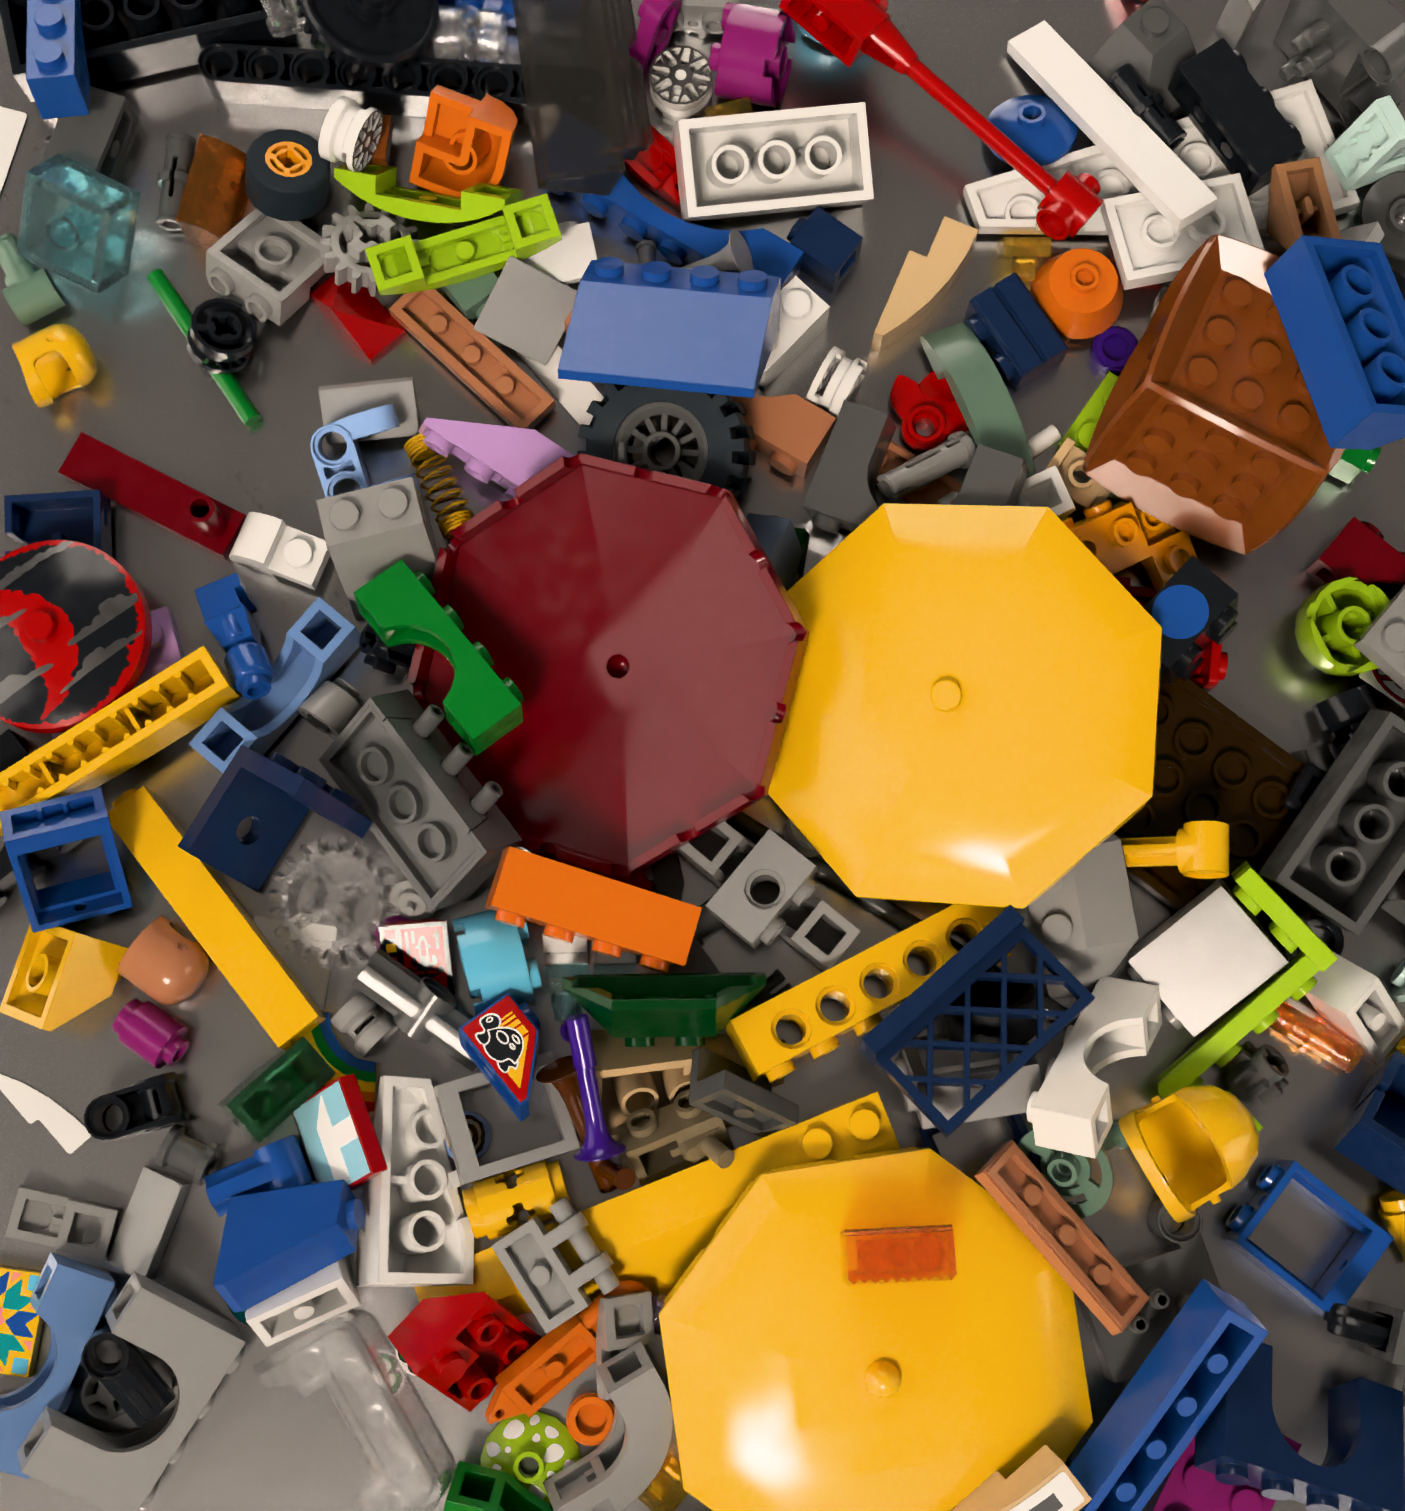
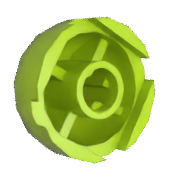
[1295,577,1390,676]

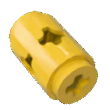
[462,1159,573,1240]

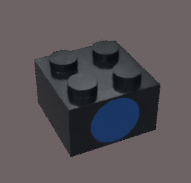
[1144,556,1239,686]

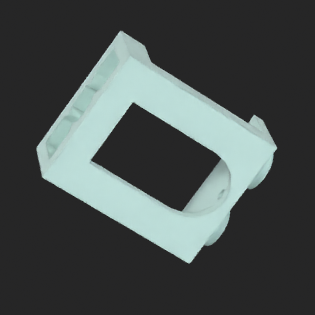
[1324,95,1405,192]

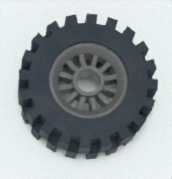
[577,384,756,503]

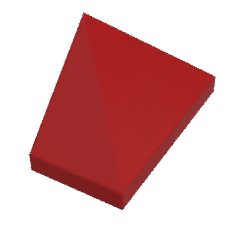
[310,274,406,363]

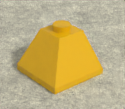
[0,925,128,1032]

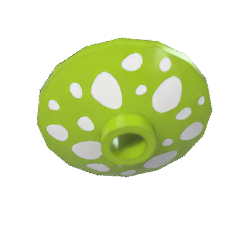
[480,1411,581,1505]

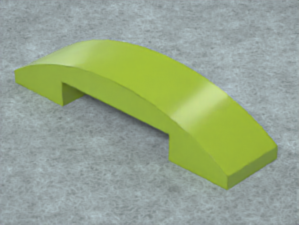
[334,163,524,223]
[365,193,562,295]

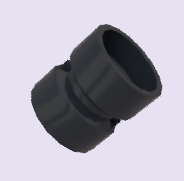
[1312,683,1383,760]

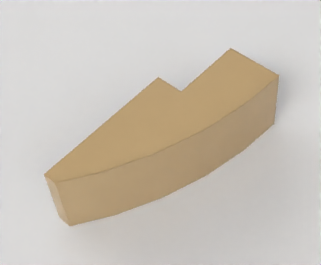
[871,216,979,352]

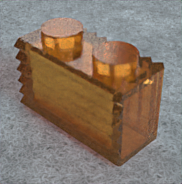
[840,1224,957,1286]

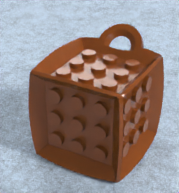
[1082,234,1345,555]

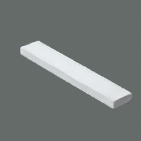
[1007,20,1218,231]

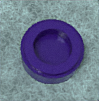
[1090,326,1138,376]

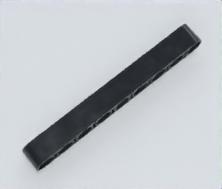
[197,42,609,129]

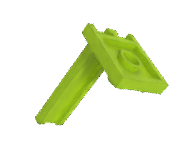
[1157,861,1338,1098]

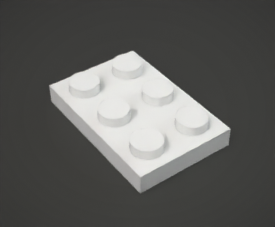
[1100,173,1265,290]

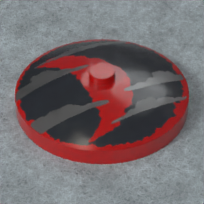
[0,540,152,734]

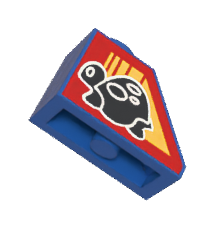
[459,993,541,1122]

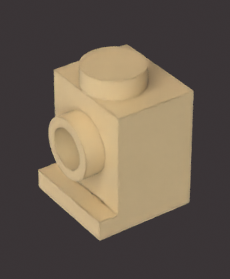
[1045,437,1111,515]

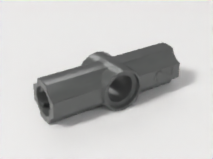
[352,948,477,1072]

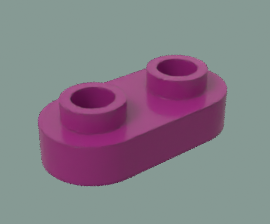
[626,0,682,76]

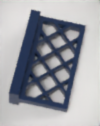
[859,905,1095,1138]

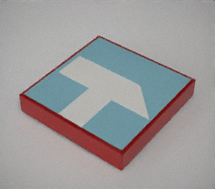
[291,1074,387,1191]

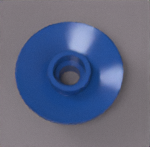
[988,95,1078,166]

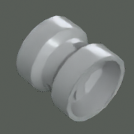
[331,991,399,1058]

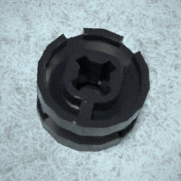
[187,298,257,375]

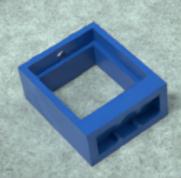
[0,787,133,933]
[1223,1159,1394,1316]

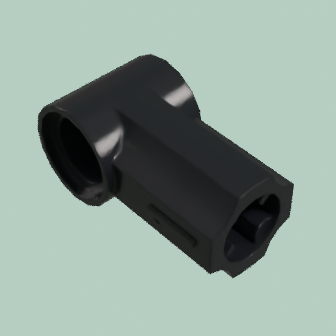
[81,1324,176,1428]

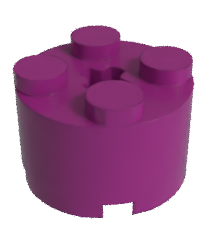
[709,2,796,107]

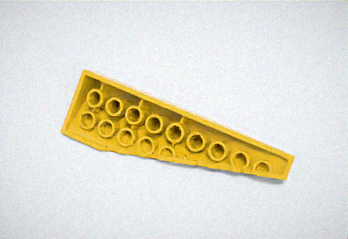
[414,1091,900,1315]

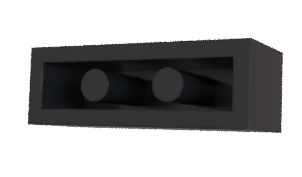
[1168,38,1306,197]

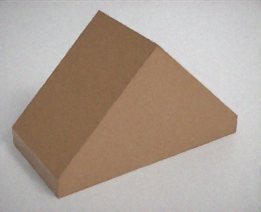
[1266,157,1342,250]

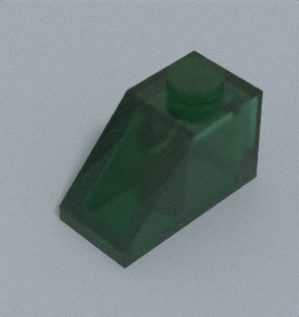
[217,1036,336,1143]

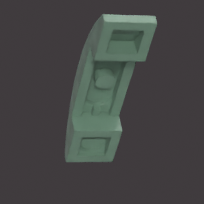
[920,322,1037,479]

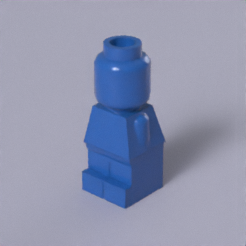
[194,572,274,700]

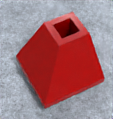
[387,1292,541,1412]

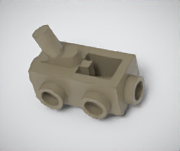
[616,1089,735,1186]

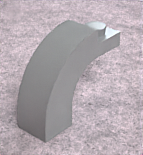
[543,1341,673,1511]

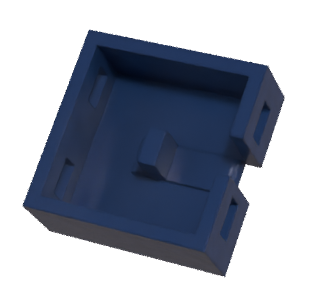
[4,489,112,557]

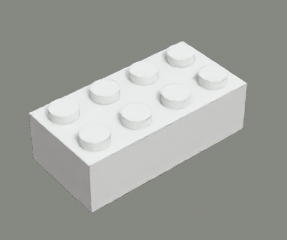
[672,102,874,222]

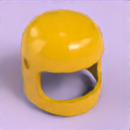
[11,323,97,408]

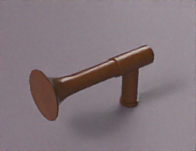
[536,1055,636,1194]

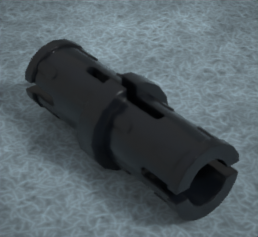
[1106,63,1187,150]

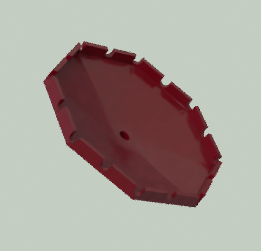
[406,453,810,877]

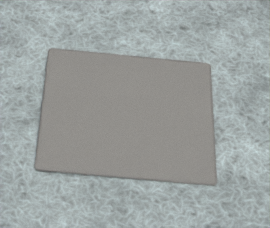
[474,256,577,366]

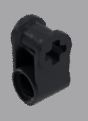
[84,1072,189,1141]

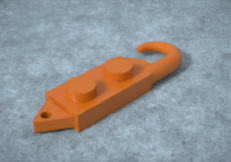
[484,1280,653,1424]

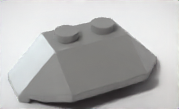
[1028,833,1139,999]

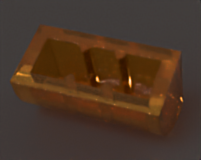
[176,134,249,247]

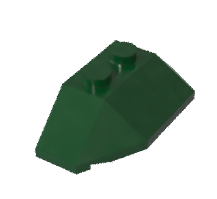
[562,972,766,1047]

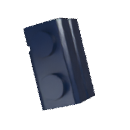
[964,273,1069,390]

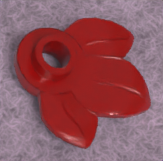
[890,371,969,452]

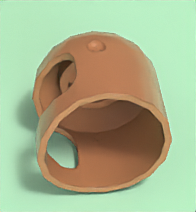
[118,915,209,1005]

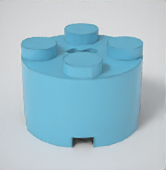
[452,909,542,1016]

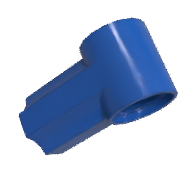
[204,1135,313,1217]

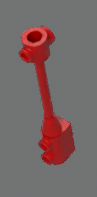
[779,0,1104,241]

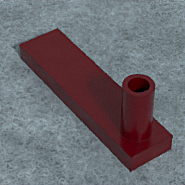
[58,432,246,560]

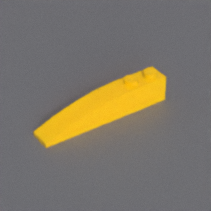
[0,645,241,837]

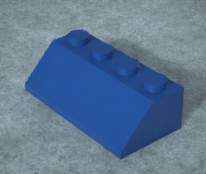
[1264,235,1405,450]

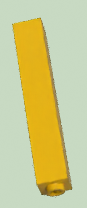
[108,786,326,1050]

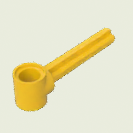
[1121,821,1229,879]

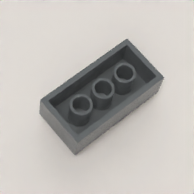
[1258,709,1405,936]

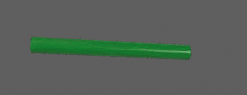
[147,268,261,427]

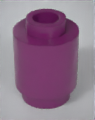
[112,998,189,1069]

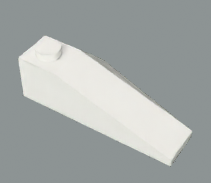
[356,1076,474,1287]

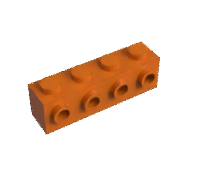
[485,846,702,973]

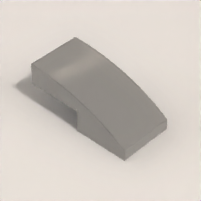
[5,1185,118,1261]
[596,1291,655,1400]

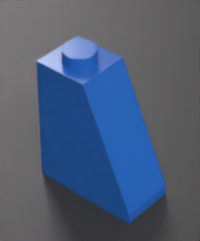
[213,1179,365,1313]

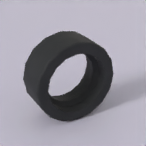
[944,981,1036,1045]

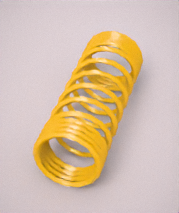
[404,434,474,539]

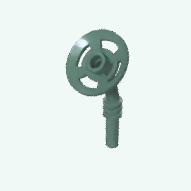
[1017,1119,1129,1219]

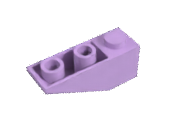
[418,417,574,500]

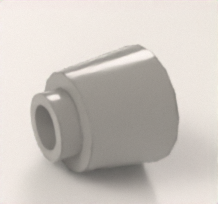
[297,677,360,739]

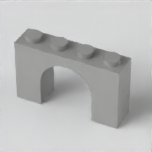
[17,1271,246,1511]

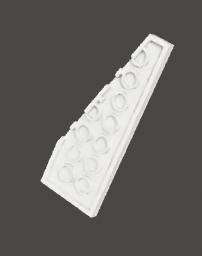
[963,79,1360,237]

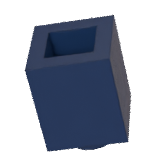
[787,206,863,291]

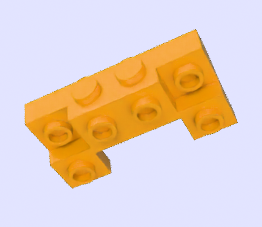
[1061,499,1199,593]

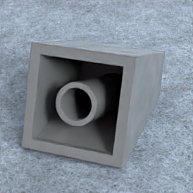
[316,477,438,621]

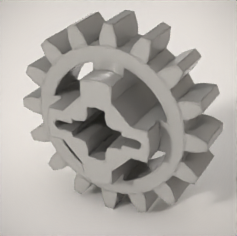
[320,203,419,297]

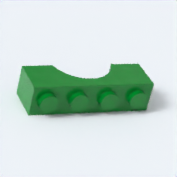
[353,559,524,756]

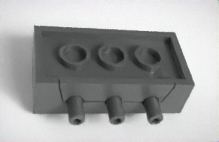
[318,689,523,912]

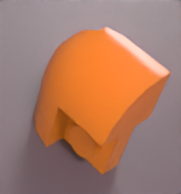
[409,84,518,197]

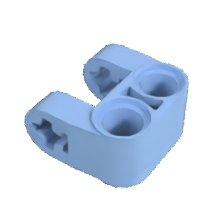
[310,403,422,498]

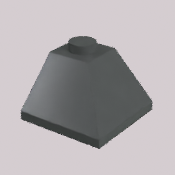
[1087,0,1197,115]

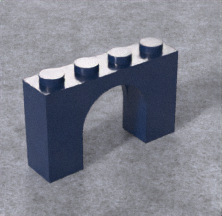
[1194,1343,1405,1511]

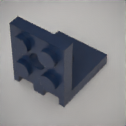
[178,744,373,892]

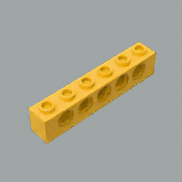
[725,904,1012,1083]

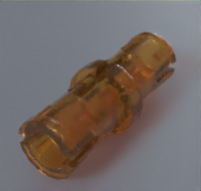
[1269,1002,1364,1074]

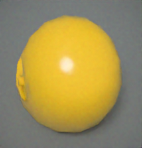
[1117,1085,1259,1223]

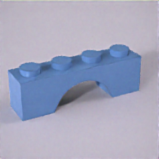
[188,597,361,773]
[0,1252,117,1479]

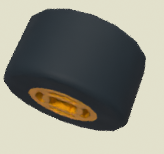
[245,129,331,221]

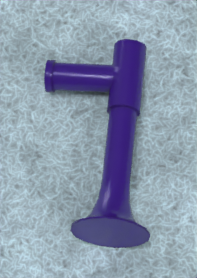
[560,1014,626,1162]

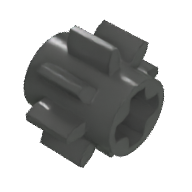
[1225,1041,1289,1106]

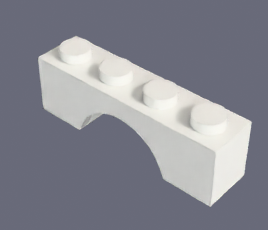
[1027,976,1162,1159]

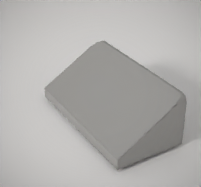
[1215,0,1266,50]
[318,376,420,445]
[106,1166,191,1280]

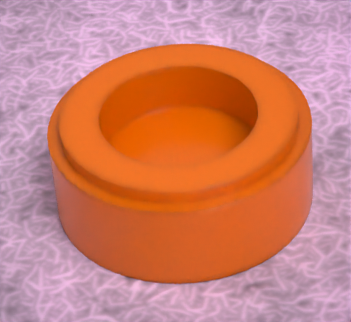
[566,1391,614,1446]

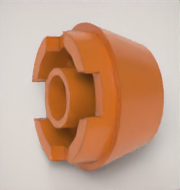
[1031,248,1123,341]

